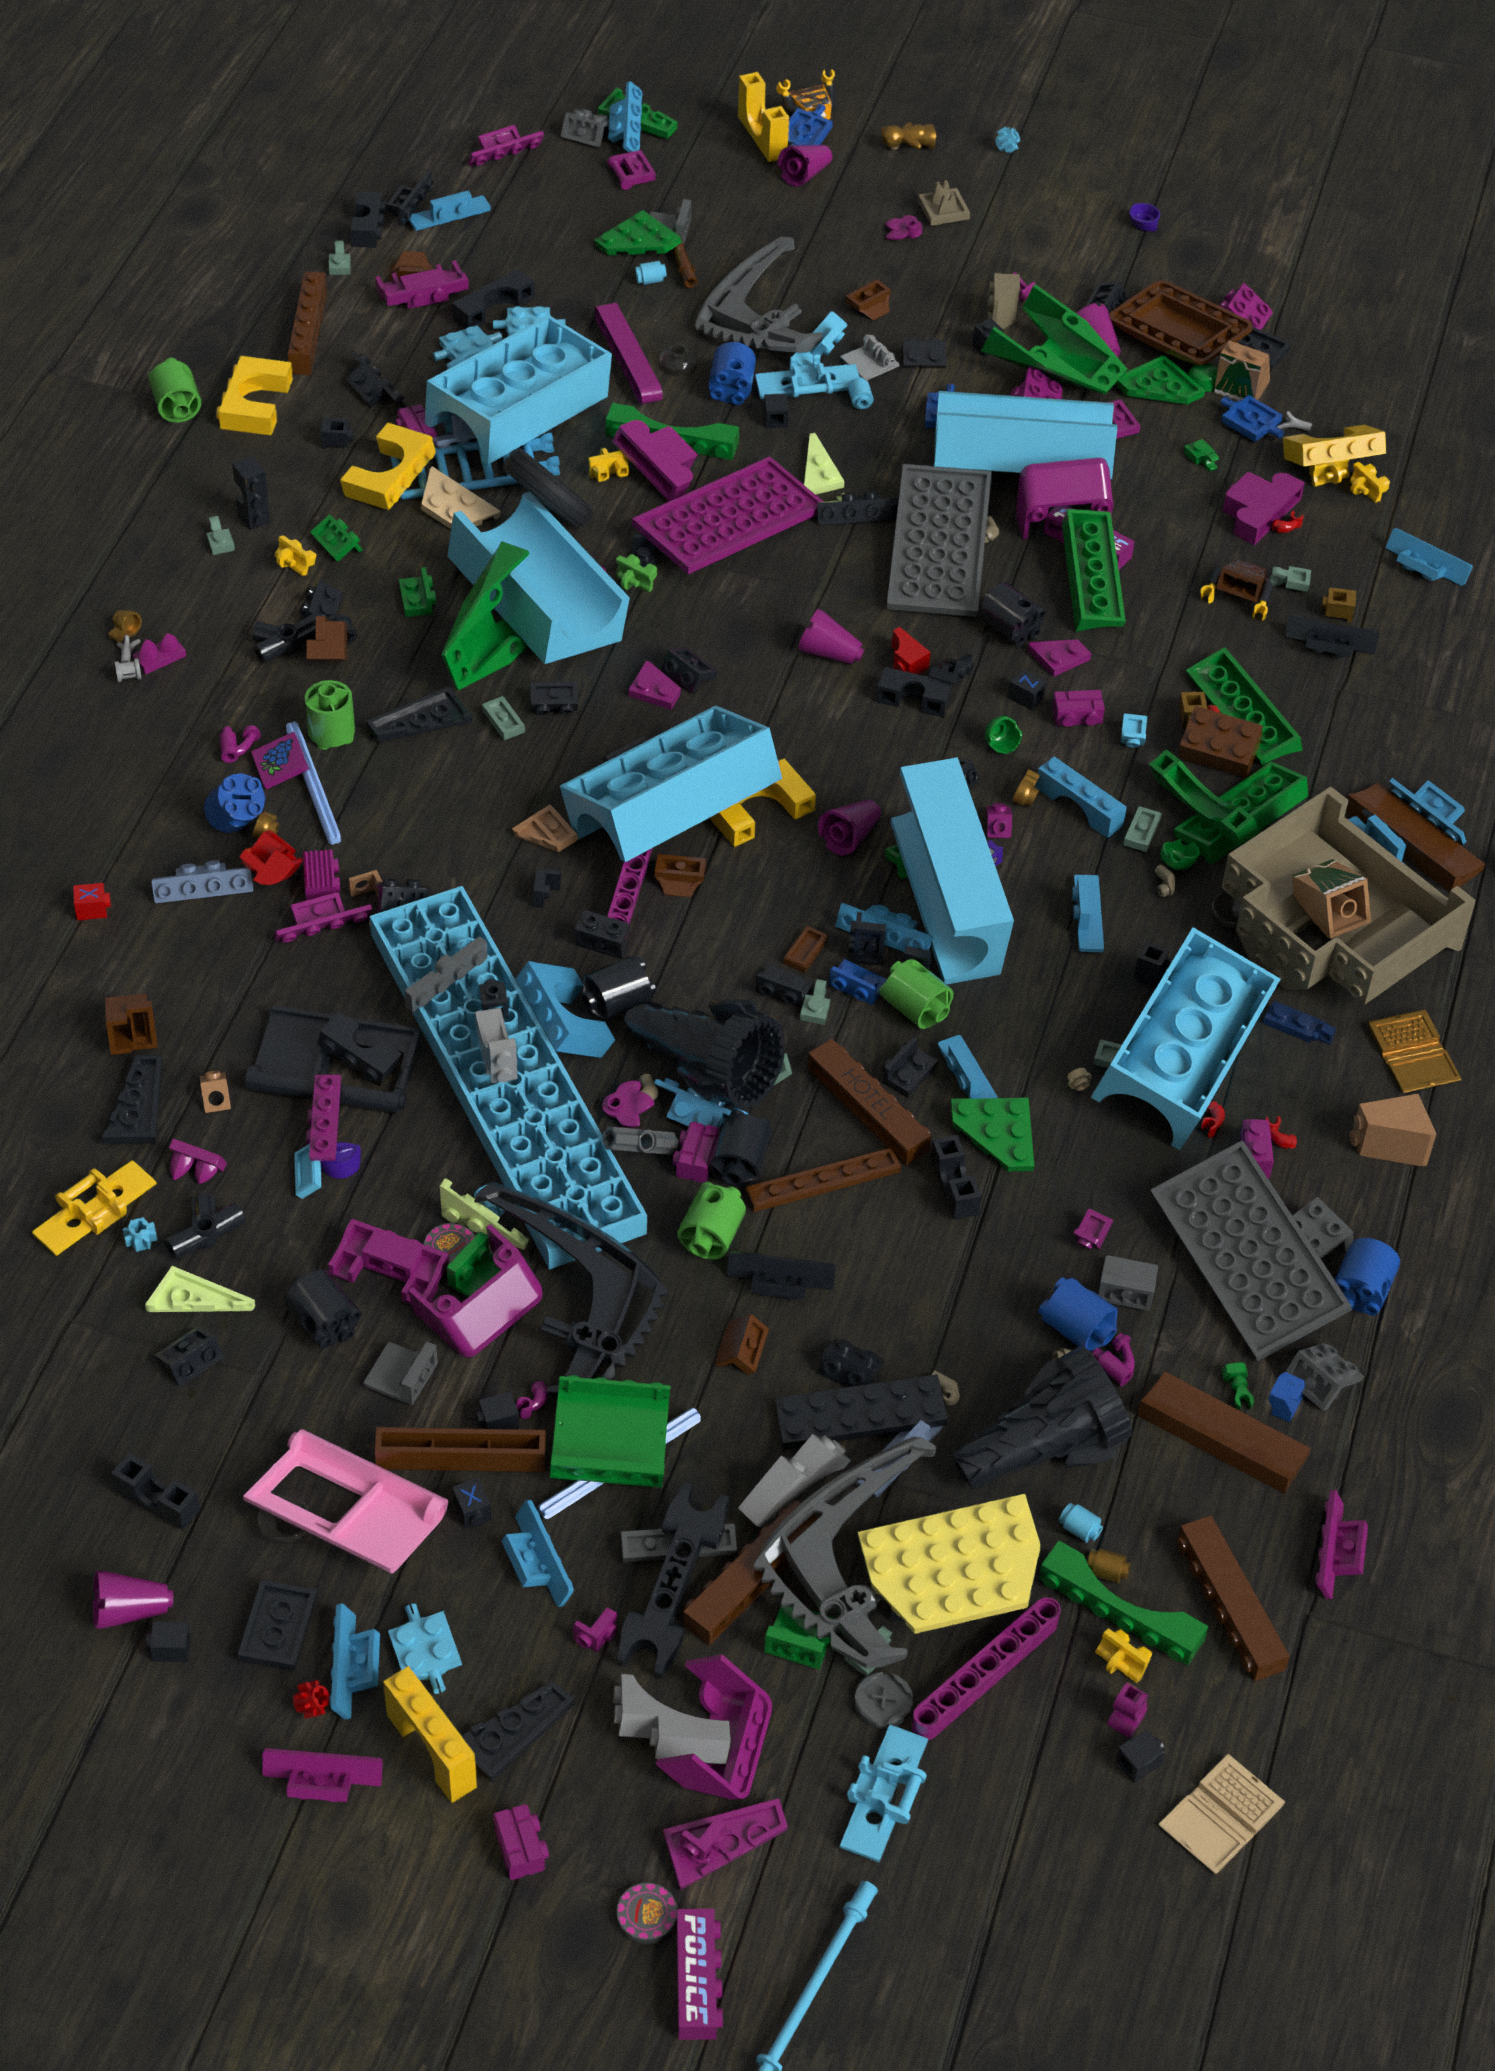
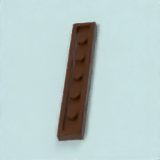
[745,1147,901,1212]

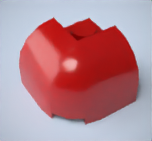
[240,830,303,885]

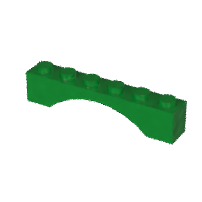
[606,403,739,460]
[1149,749,1260,847]
[1039,1541,1208,1666]

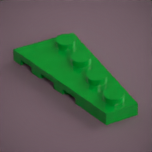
[598,88,677,139]

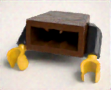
[1201,560,1273,621]

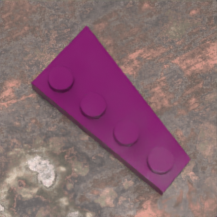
[663,1798,788,1890]

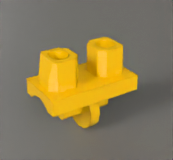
[588,448,628,482]
[1309,459,1349,486]
[1350,462,1390,503]
[275,535,316,576]
[1095,1628,1152,1683]

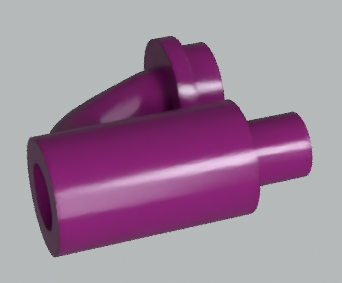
[219,725,261,763]
[1092,1333,1135,1386]

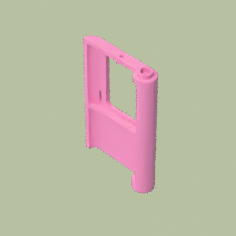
[243,1429,448,1574]

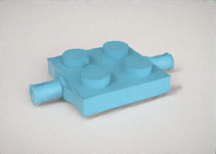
[493,306,565,337]
[433,325,502,361]
[388,1604,462,1694]

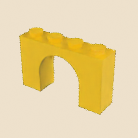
[738,72,789,162]
[216,356,293,435]
[340,423,436,510]
[1283,425,1386,466]
[709,759,816,847]
[383,1666,477,1803]

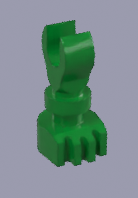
[1221,1362,1254,1411]

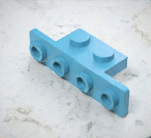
[792,311,847,366]

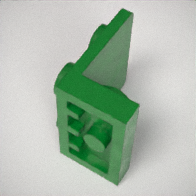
[447,1232,500,1298]
[765,1607,836,1670]

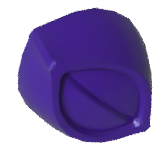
[1130,203,1160,231]
[320,1142,361,1179]

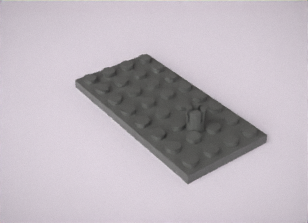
[887,464,992,617]
[1151,1140,1352,1362]

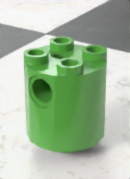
[148,358,201,423]
[305,680,355,750]
[879,959,954,1029]
[677,1182,746,1259]

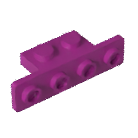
[468,125,544,166]
[274,892,372,943]
[307,1075,341,1161]
[1316,1490,1368,1599]
[263,1748,383,1802]

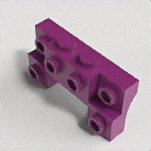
[375,260,468,309]
[328,1219,449,1304]

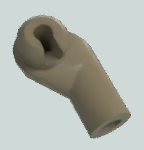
[985,516,999,543]
[639,1074,658,1100]

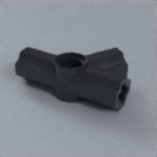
[252,614,316,664]
[164,1193,246,1260]

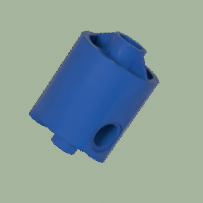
[709,342,756,405]
[204,773,265,833]
[1334,1238,1400,1316]
[1038,1277,1118,1352]

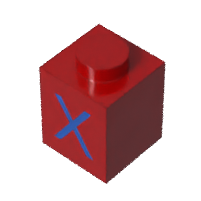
[73,883,111,920]

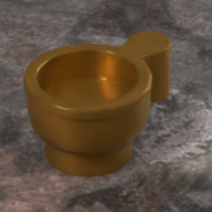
[109,610,142,642]
[1012,769,1040,807]
[252,812,279,839]

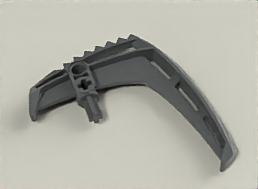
[695,237,822,353]
[754,1436,936,1668]

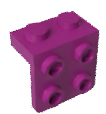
[1218,283,1272,330]

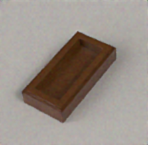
[783,926,828,973]

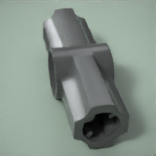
[602,1126,678,1155]

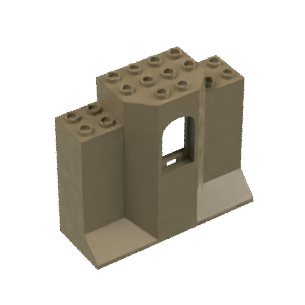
[1222,787,1476,1004]

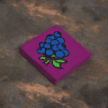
[251,732,310,789]

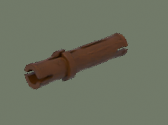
[671,241,698,288]

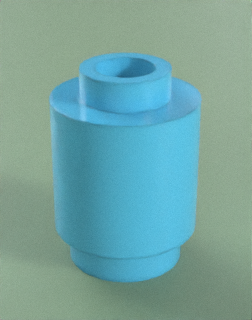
[635,261,667,285]
[848,377,874,409]
[1059,1503,1103,1543]

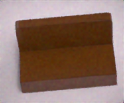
[715,1314,769,1375]

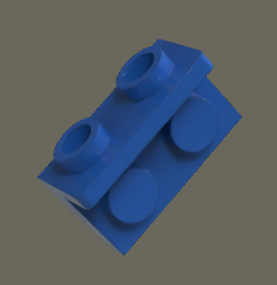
[829,959,887,1005]

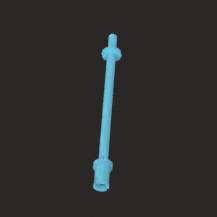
[756,1881,878,2071]

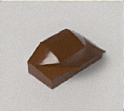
[389,251,433,282]
[845,279,891,321]
[655,854,706,898]

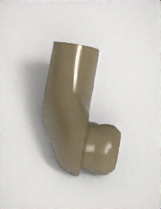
[1155,865,1175,897]
[931,1370,960,1405]

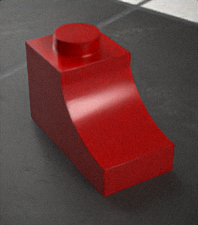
[891,627,931,675]

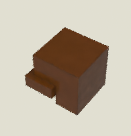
[307,616,347,662]
[105,993,158,1055]

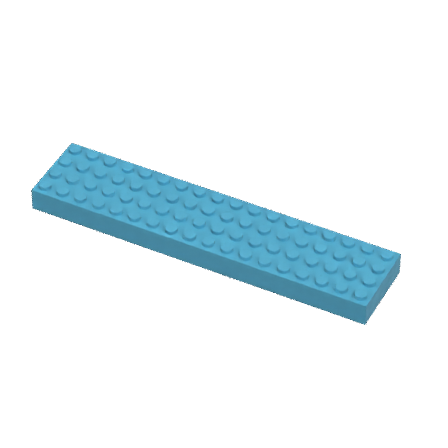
[370,886,647,1270]

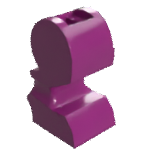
[1107,1682,1148,1738]

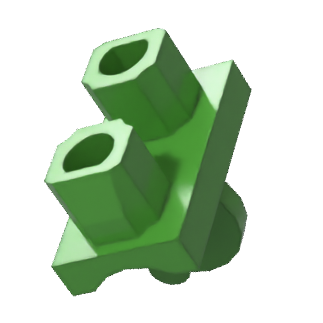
[616,554,657,593]

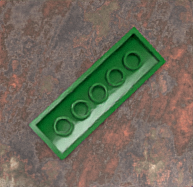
[1062,509,1126,632]
[1186,647,1303,766]
[1174,761,1308,865]

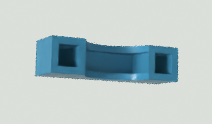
[1036,756,1126,838]

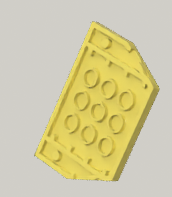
[858,1494,1040,1634]

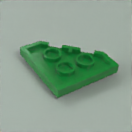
[594,210,681,255]
[1115,355,1205,404]
[951,1098,1034,1172]

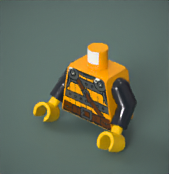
[776,69,836,120]

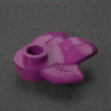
[885,215,923,240]
[602,1081,654,1127]

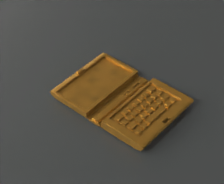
[1368,1009,1461,1093]

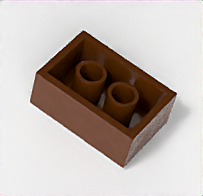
[1179,706,1263,778]

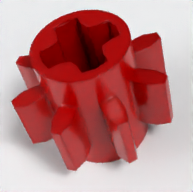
[293,1680,330,1719]

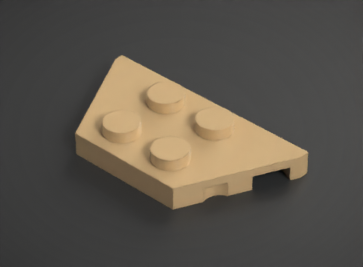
[421,467,501,529]

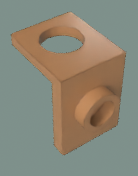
[349,870,383,897]
[200,1071,231,1113]

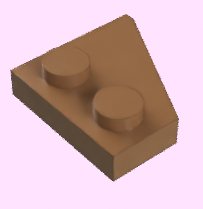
[512,805,578,852]

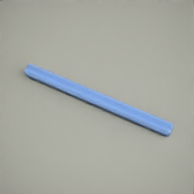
[286,722,341,845]
[538,1408,701,1519]

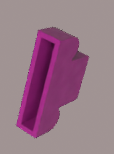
[612,420,697,502]
[1223,472,1305,545]

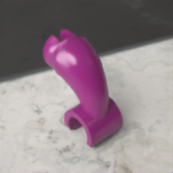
[516,1381,548,1419]

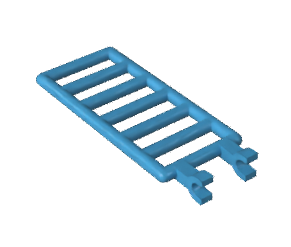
[391,433,560,500]

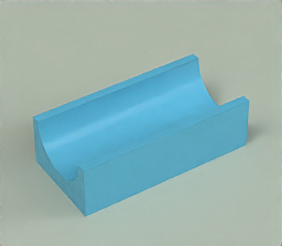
[425,315,612,465]
[934,391,1117,479]
[448,492,629,664]
[560,705,782,862]
[891,757,1014,984]
[1091,928,1280,1150]

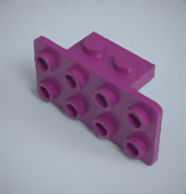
[1009,367,1063,399]

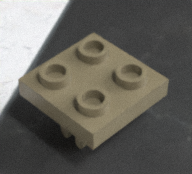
[918,180,970,226]

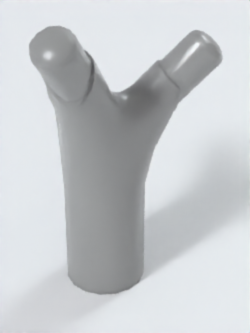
[1277,411,1312,432]
[117,635,141,663]

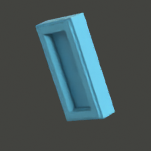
[294,1144,321,1199]

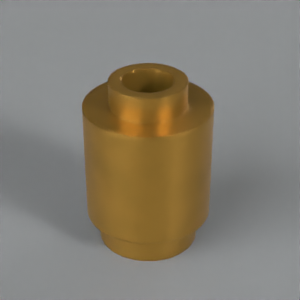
[1087,1548,1130,1584]

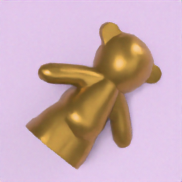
[881,122,936,150]

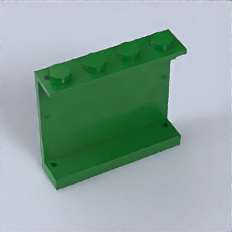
[550,1375,671,1488]

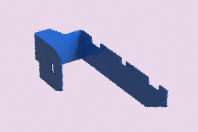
[1268,1372,1305,1423]

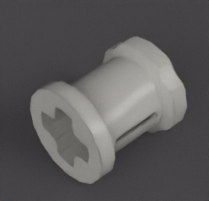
[115,658,141,682]

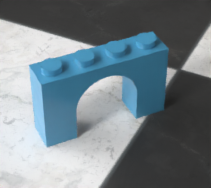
[515,961,615,1058]

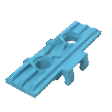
[755,354,859,399]
[840,1725,928,1862]

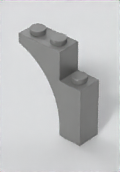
[475,1008,517,1083]
[738,1434,851,1528]
[613,1674,730,1764]

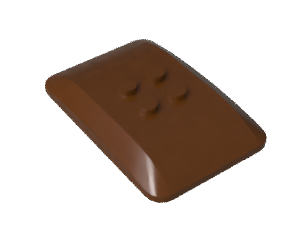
[1109,280,1253,365]

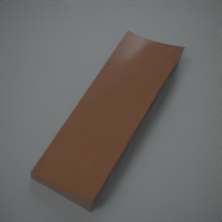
[1346,782,1485,892]
[1138,1372,1311,1494]

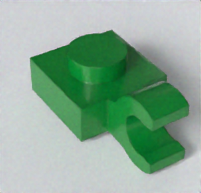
[1184,439,1219,471]

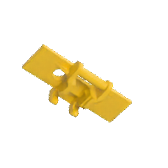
[32,1160,157,1256]

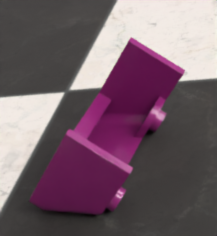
[1015,458,1113,539]
[409,1224,543,1357]
[656,1654,772,1800]

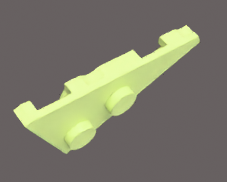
[804,433,844,495]
[440,1179,529,1250]
[145,1266,256,1312]

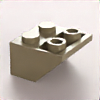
[987,273,1020,329]

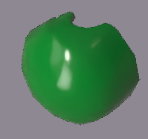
[1188,362,1218,392]
[985,715,1022,754]
[1160,839,1200,872]

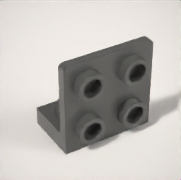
[561,109,610,147]
[650,199,691,244]
[1293,1197,1353,1259]
[1098,1255,1158,1311]
[364,1341,438,1406]
[1285,1343,1364,1411]

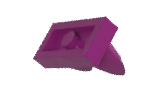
[133,633,186,675]
[169,1139,227,1184]

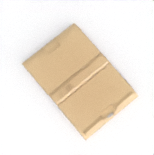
[1159,1754,1285,1874]

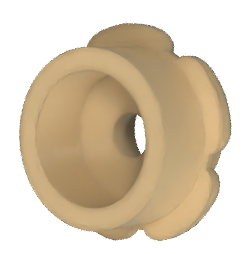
[1067,1068,1092,1091]

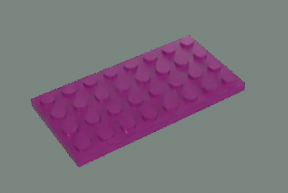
[632,456,824,574]

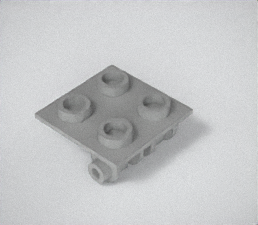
[840,335,900,381]

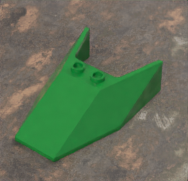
[981,284,1127,395]
[441,541,530,690]

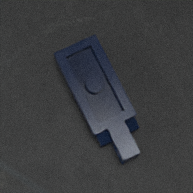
[1263,1001,1336,1045]

